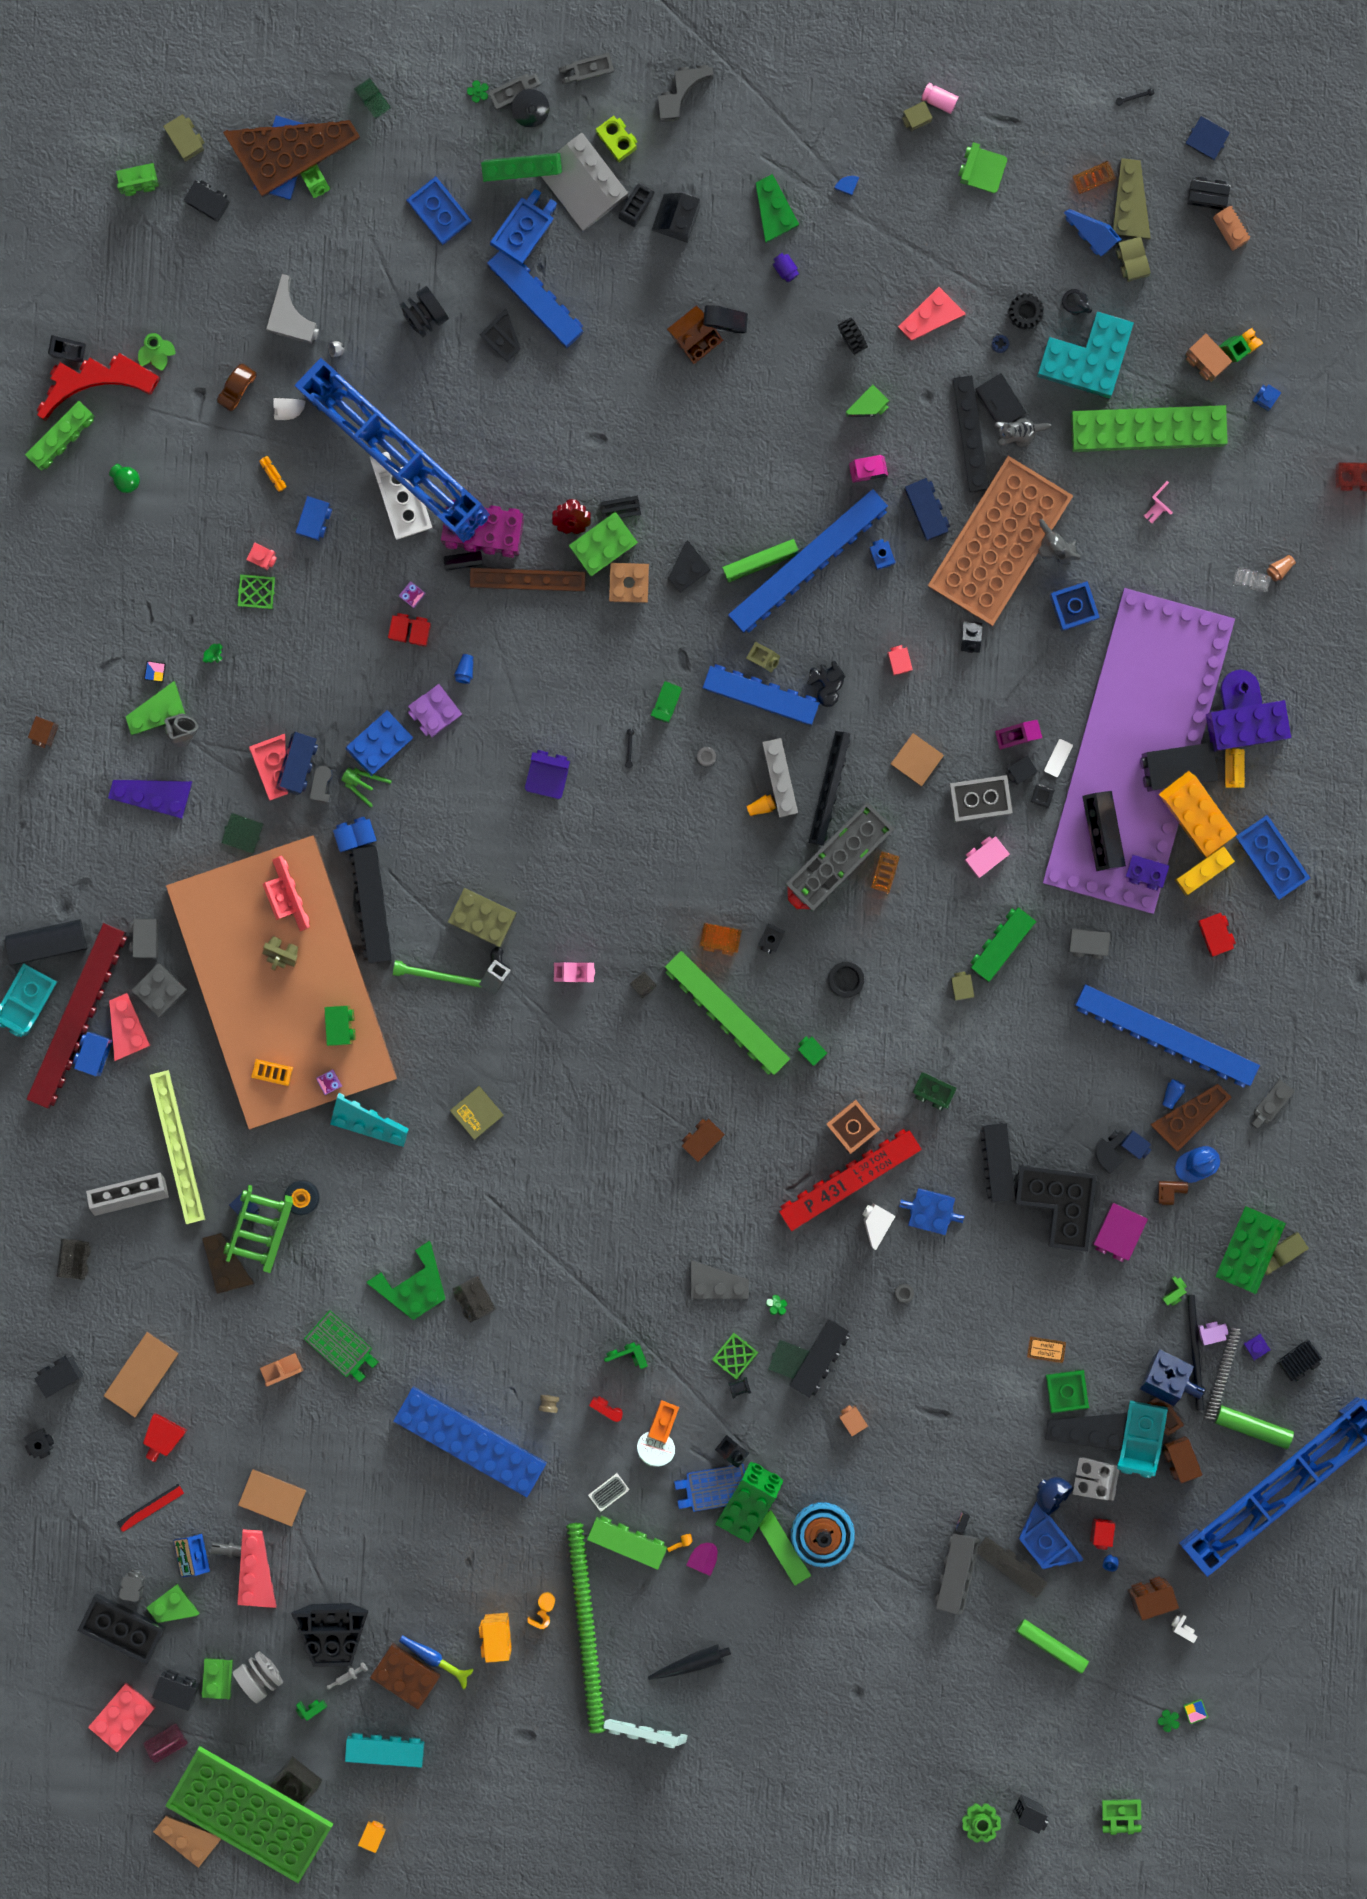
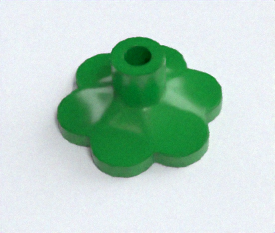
[203,644,222,663]

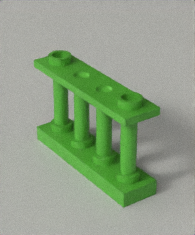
[223,1185,293,1273]

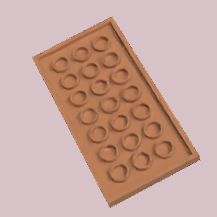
[928,456,1073,626]

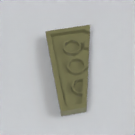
[1113,158,1151,240]

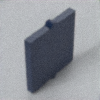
[1185,116,1230,160]

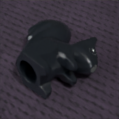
[807,661,846,707]

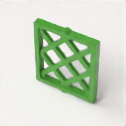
[238,575,275,609]
[712,1333,758,1380]

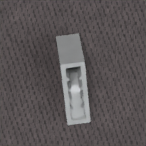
[266,274,319,344]

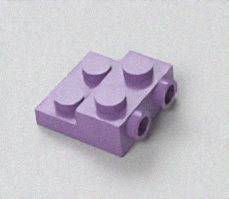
[408,684,463,737]

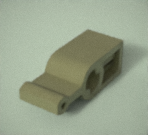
[1265,1232,1309,1276]

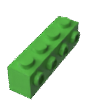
[25,401,95,471]

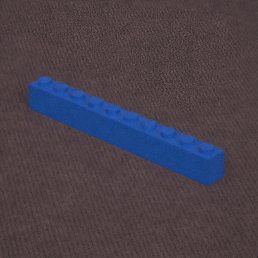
[728,489,888,633]
[1074,984,1260,1088]

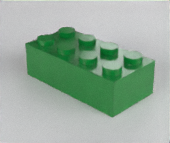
[1216,1206,1286,1294]

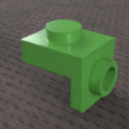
[1162,1276,1187,1306]

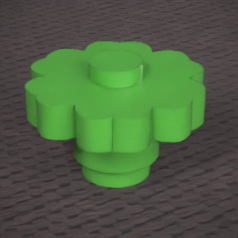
[962,1803,1001,1842]

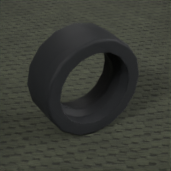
[828,962,864,998]

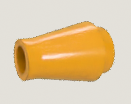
[747,794,777,816]

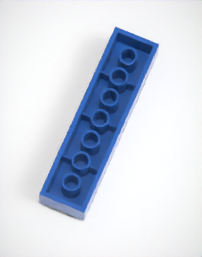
[394,1386,547,1497]

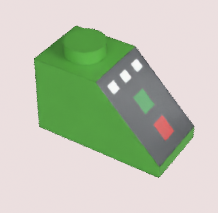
[845,385,889,417]

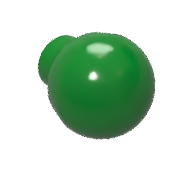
[109,464,140,493]

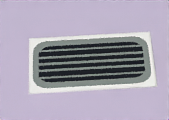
[588,1473,630,1512]

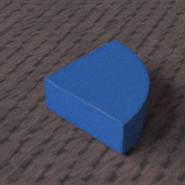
[834,176,859,196]

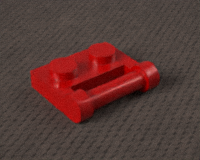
[589,1396,623,1422]

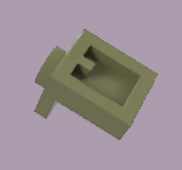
[746,642,780,673]

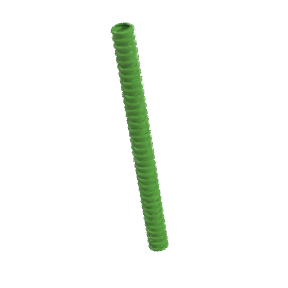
[566,1523,606,1733]

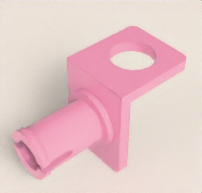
[1143,481,1173,524]

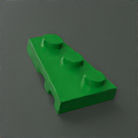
[756,174,799,243]

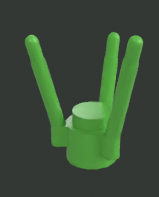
[341,768,391,807]

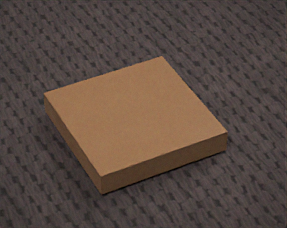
[891,733,944,787]

